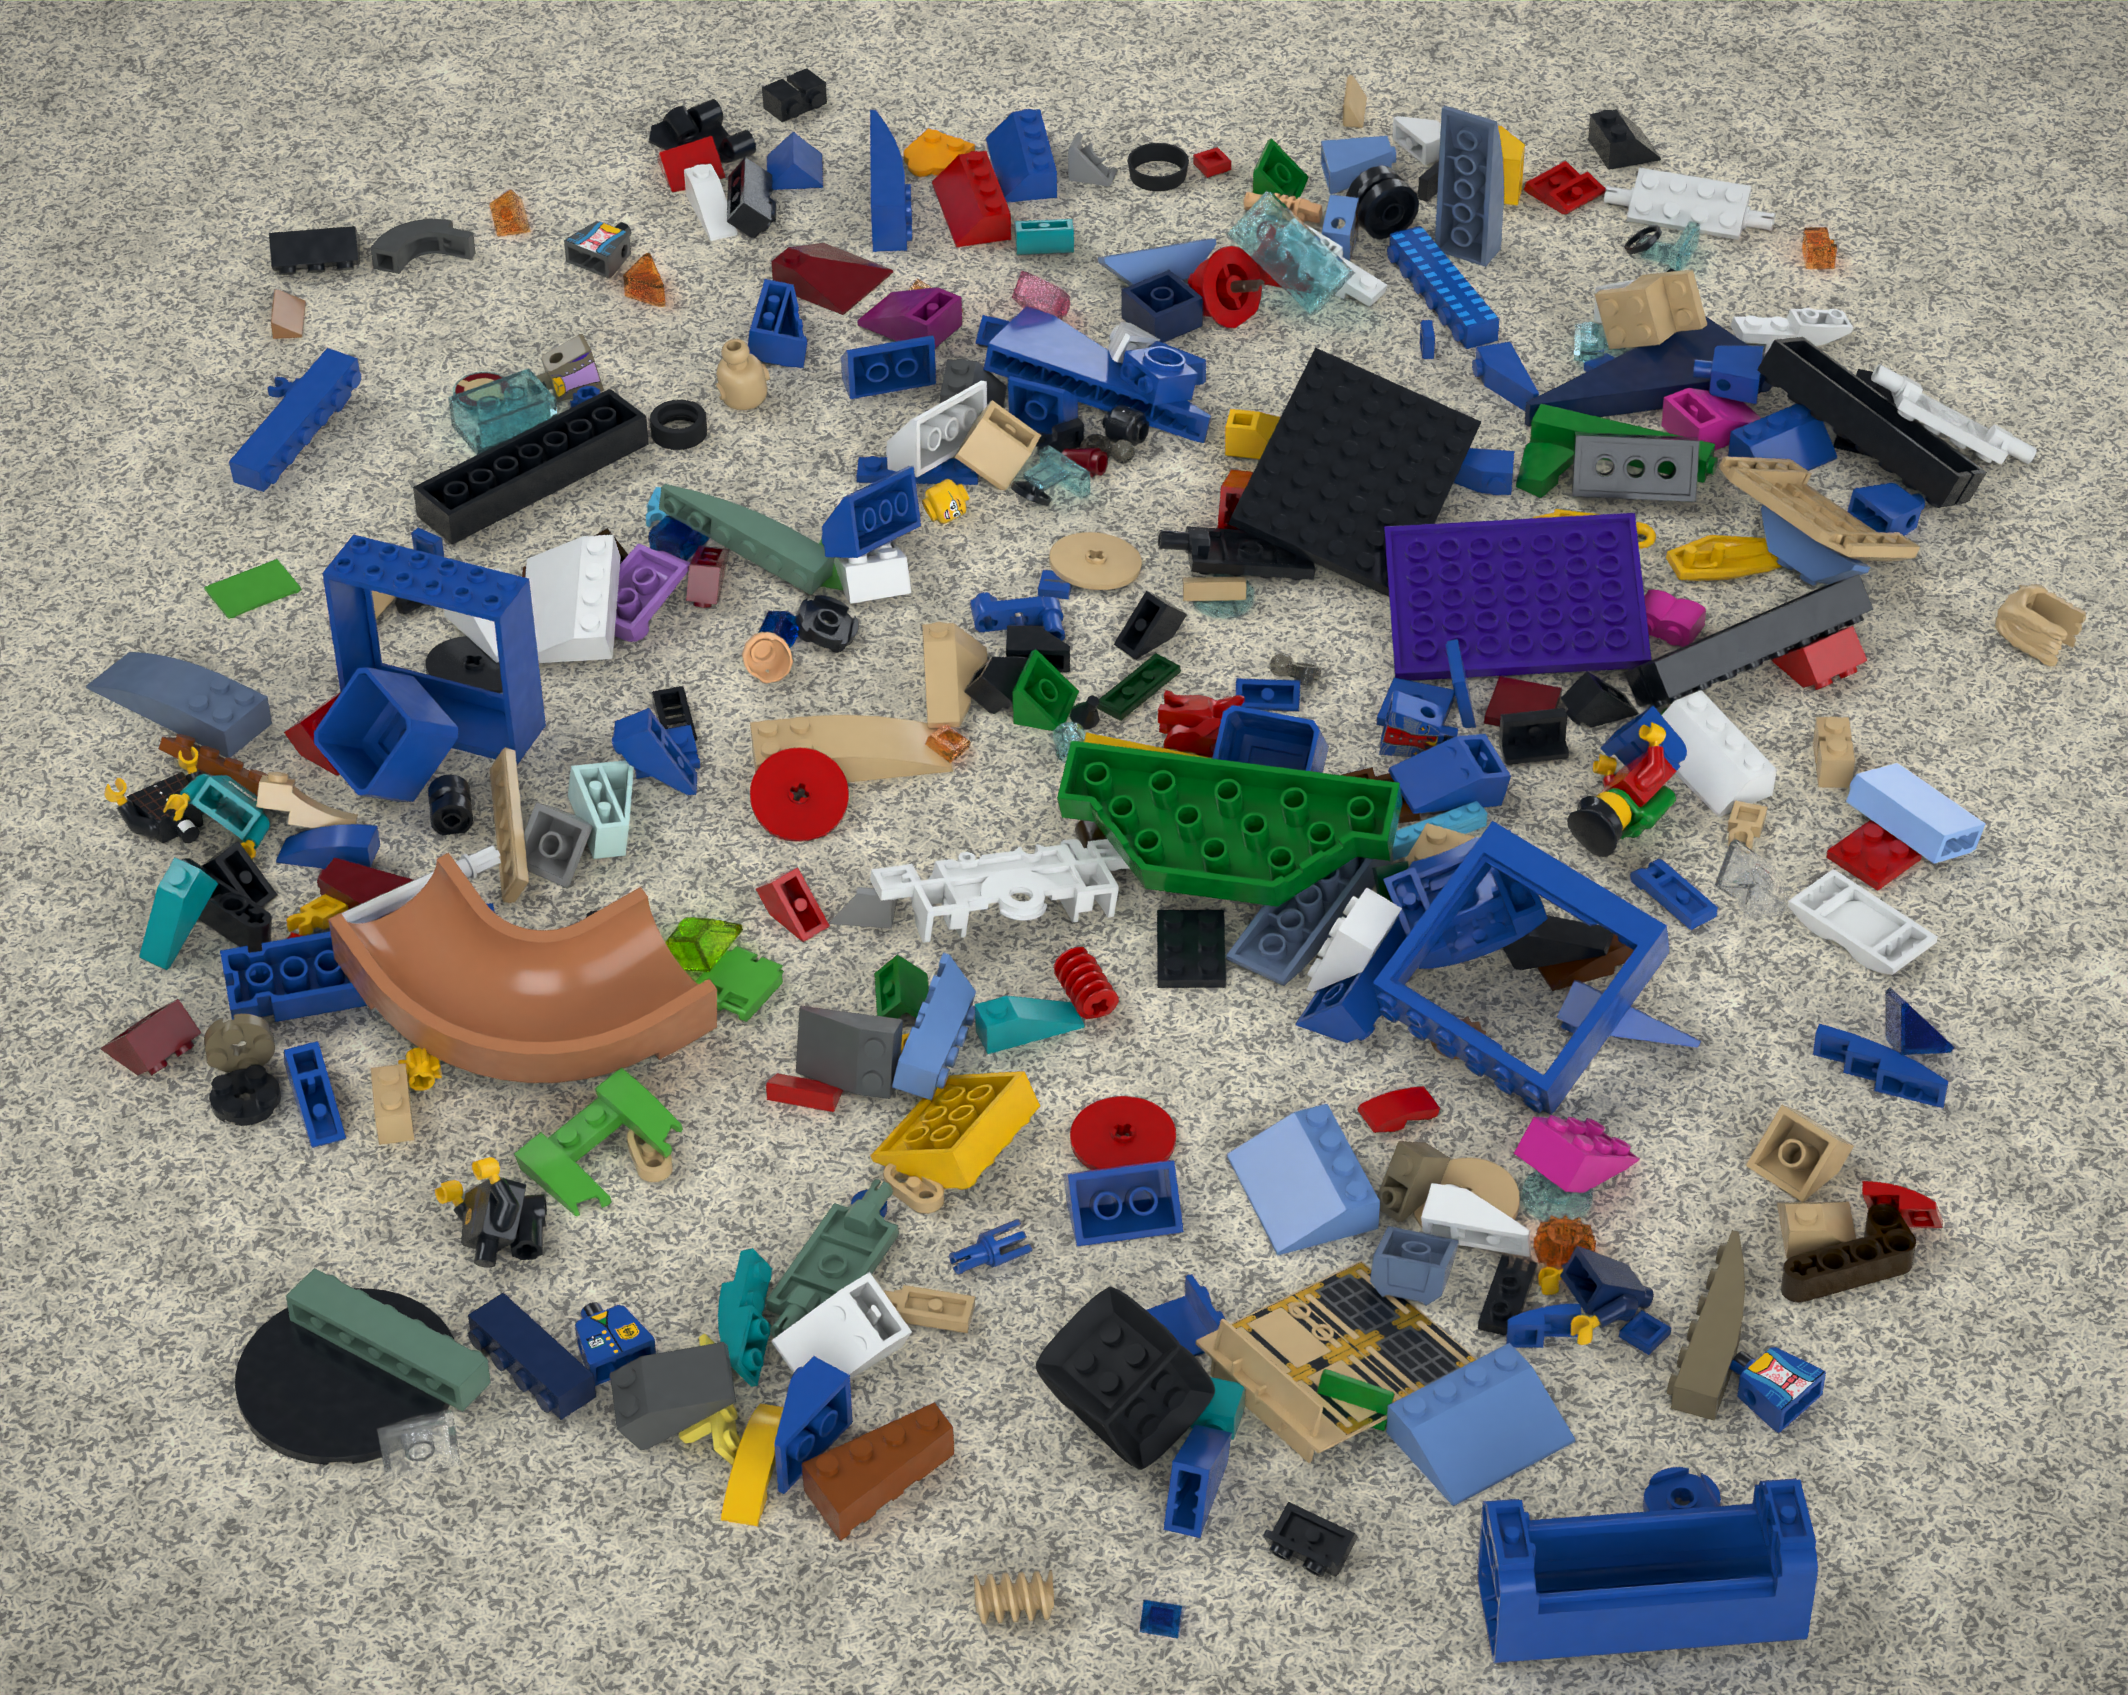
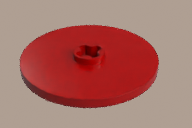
[750,747,849,841]
[1070,1096,1176,1170]

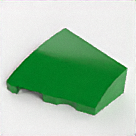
[1516,442,1574,498]

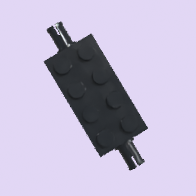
[1158,526,1316,580]

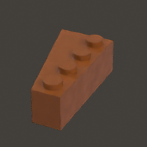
[802,1402,954,1541]

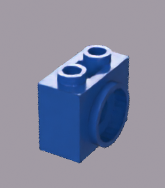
[1120,346,1198,405]

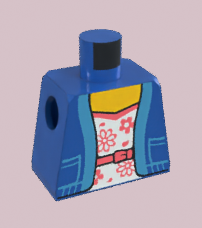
[1730,1347,1826,1434]

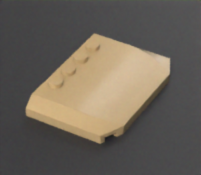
[1719,457,1920,561]

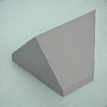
[1068,132,1118,186]
[829,887,898,929]

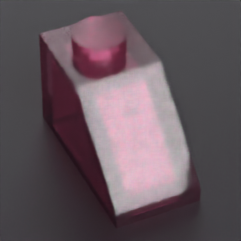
[1012,271,1071,320]

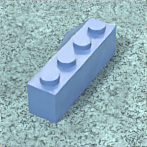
[892,953,976,1100]

